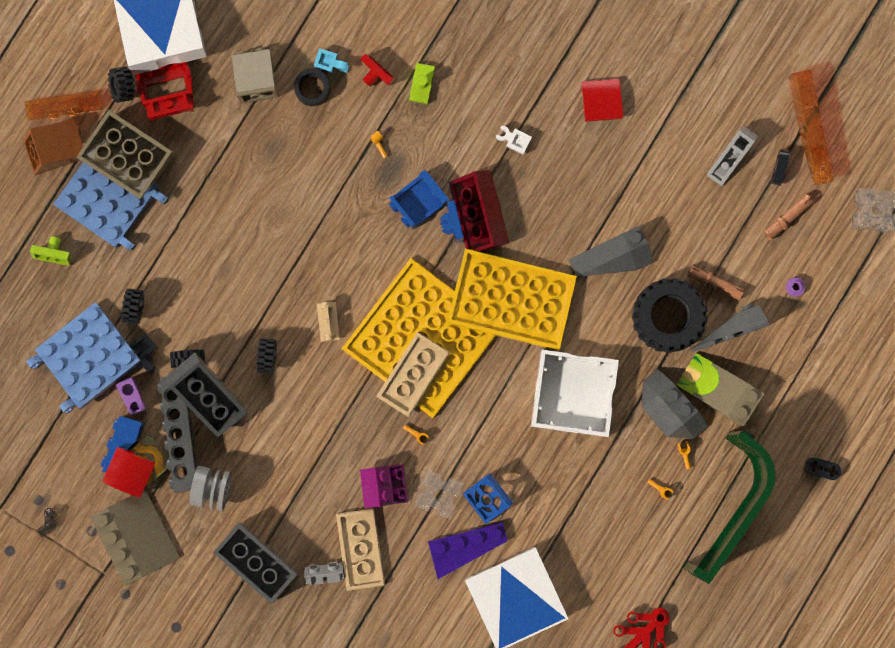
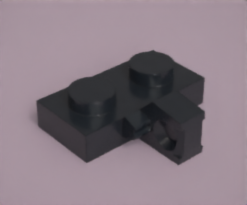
[129,333,158,374]

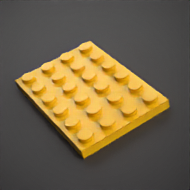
[447,249,577,351]

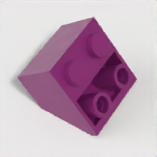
[360,464,408,508]

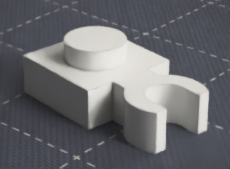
[496,126,532,155]

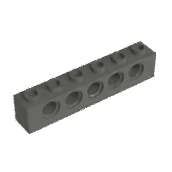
[158,377,197,493]

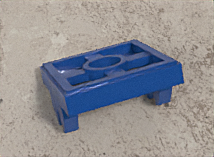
[440,200,464,244]
[462,473,514,524]

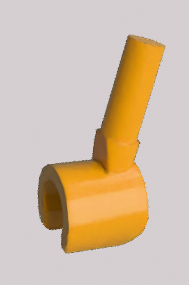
[371,131,387,158]
[404,425,429,445]
[678,441,691,469]
[647,479,674,500]

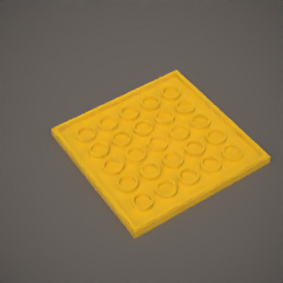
[342,258,496,418]

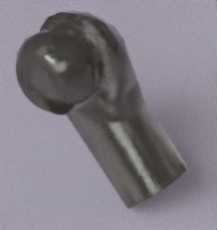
[37,508,57,537]

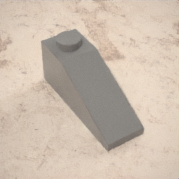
[707,125,758,186]

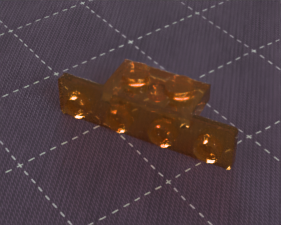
[25,91,103,120]

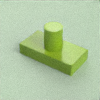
[409,63,435,105]
[30,237,72,266]

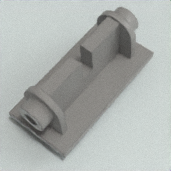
[304,562,345,586]

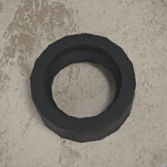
[294,68,331,107]

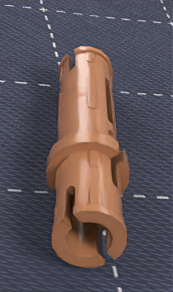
[763,194,813,240]
[687,265,744,300]

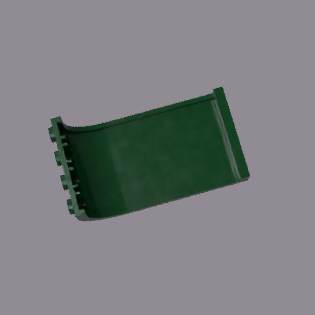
[683,430,775,584]

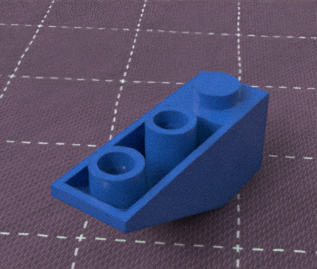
[101,416,145,472]

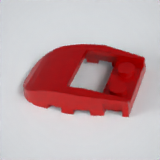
[135,62,194,122]

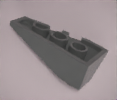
[569,226,654,277]
[690,303,770,353]

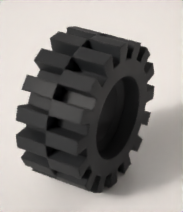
[108,67,135,103]
[121,288,144,324]
[257,338,277,374]
[170,349,206,368]

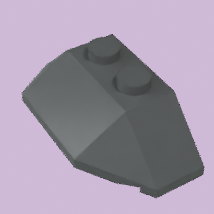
[642,369,708,439]

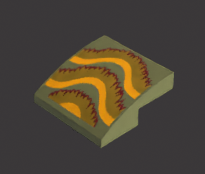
[130,434,170,490]

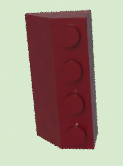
[449,170,509,252]

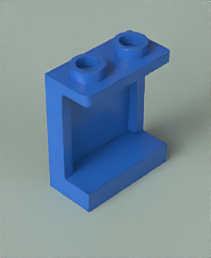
[389,170,449,229]

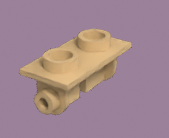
[317,302,340,342]

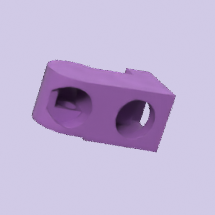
[116,376,147,416]

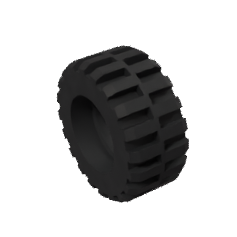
[632,278,708,353]

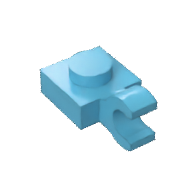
[314,48,349,73]

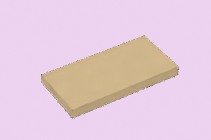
[376,332,450,417]
[336,508,385,591]

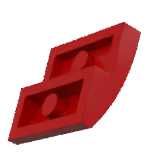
[581,79,623,122]
[102,446,155,498]

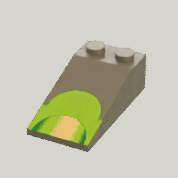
[676,353,764,427]

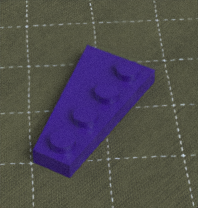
[428,522,507,579]

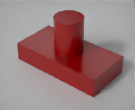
[360,54,396,87]

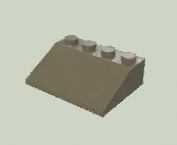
[76,110,175,200]
[90,489,180,586]

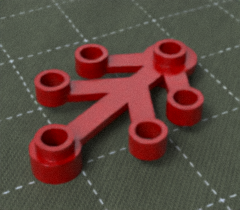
[613,608,670,648]

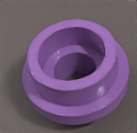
[786,278,805,297]

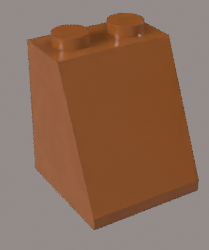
[23,119,85,175]

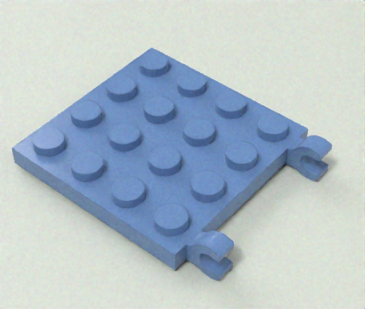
[53,162,168,251]
[26,302,142,414]

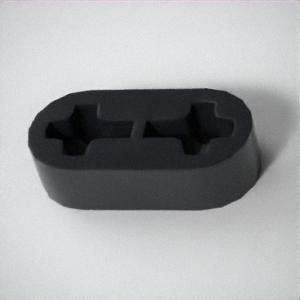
[771,149,790,186]
[804,457,841,480]

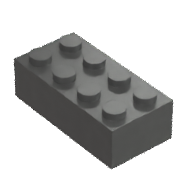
[165,353,247,437]
[213,522,299,604]

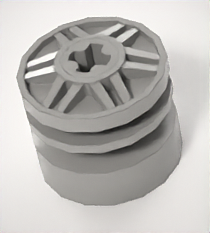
[189,466,232,512]

